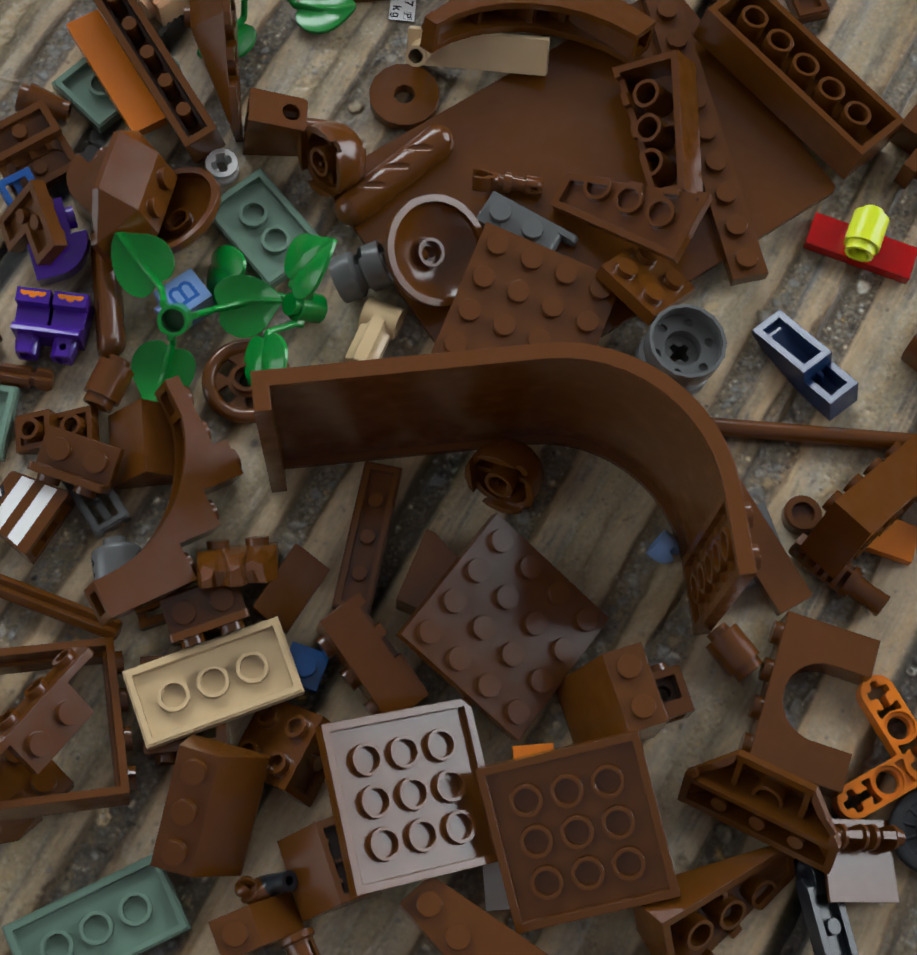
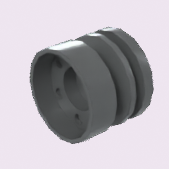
[634,304,727,396]

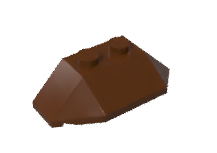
[91,131,178,269]
[677,749,842,875]

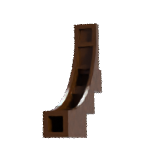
[84,375,243,627]

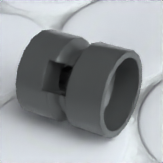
[329,239,396,303]

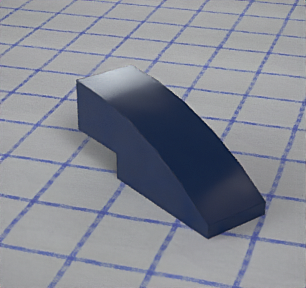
[752,310,858,421]

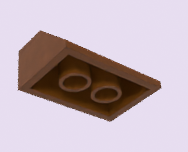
[150,734,272,877]

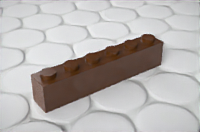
[93,0,226,164]

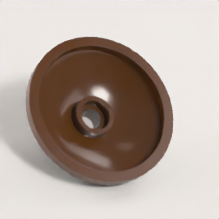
[157,167,221,254]
[384,194,483,307]

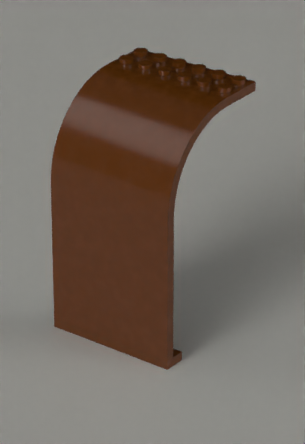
[250,342,761,635]

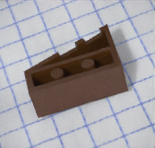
[315,592,429,715]

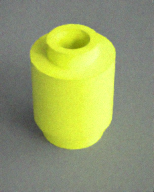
[843,205,890,262]

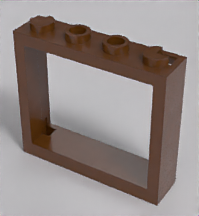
[0,637,137,822]

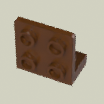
[159,586,250,649]
[237,701,332,807]

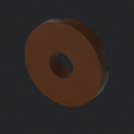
[369,64,439,131]

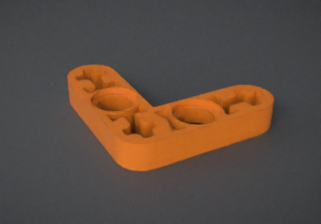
[832,675,917,819]

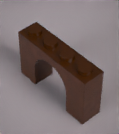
[738,611,881,798]

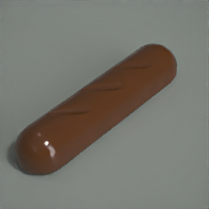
[335,124,455,226]
[90,222,126,358]

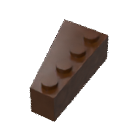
[399,877,548,955]

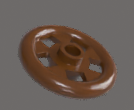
[201,339,290,424]

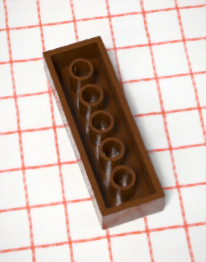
[693,0,905,180]

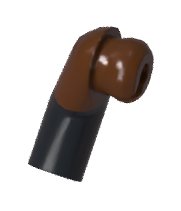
[234,870,298,905]

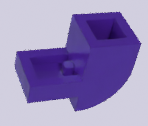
[27,197,90,286]

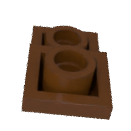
[15,405,100,455]

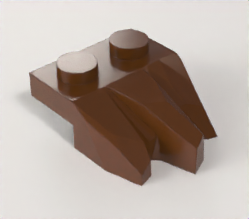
[197,536,279,589]
[0,749,74,844]

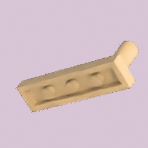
[405,26,550,76]

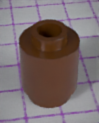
[83,354,134,413]
[705,622,764,682]

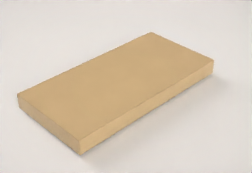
[122,616,305,751]

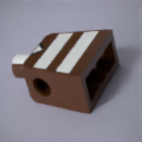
[0,471,76,565]

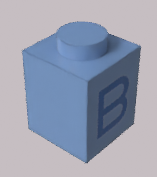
[153,268,215,328]

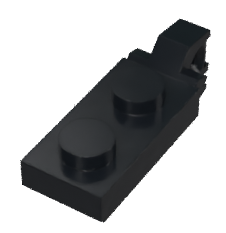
[794,858,859,955]

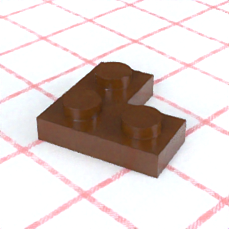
[0,179,68,265]

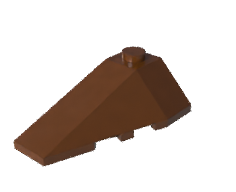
[183,0,243,142]
[633,845,796,955]

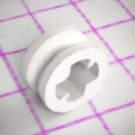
[205,148,239,186]

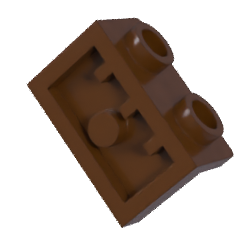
[27,425,125,499]

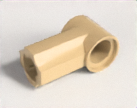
[345,296,405,362]

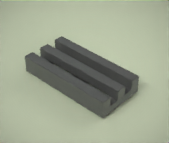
[62,481,132,540]

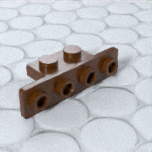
[0,647,94,774]

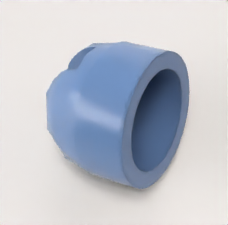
[646,530,680,564]

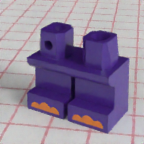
[10,286,95,366]

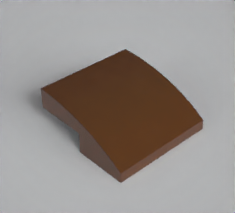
[0,99,76,198]

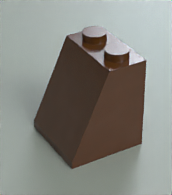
[556,642,669,744]

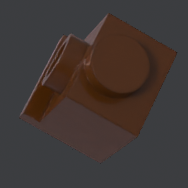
[650,662,695,724]

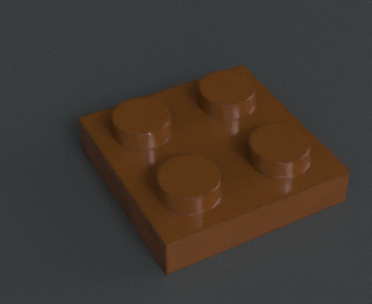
[595,245,696,326]

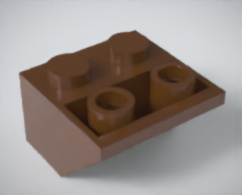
[277,816,382,922]

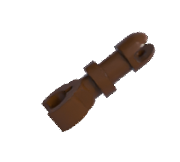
[472,168,544,196]

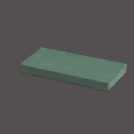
[1,854,192,955]

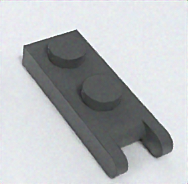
[476,191,579,251]

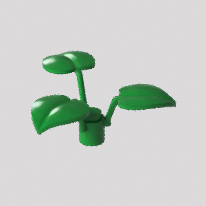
[197,0,356,59]
[111,232,282,402]
[206,234,338,386]

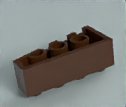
[612,49,703,193]
[799,435,917,579]

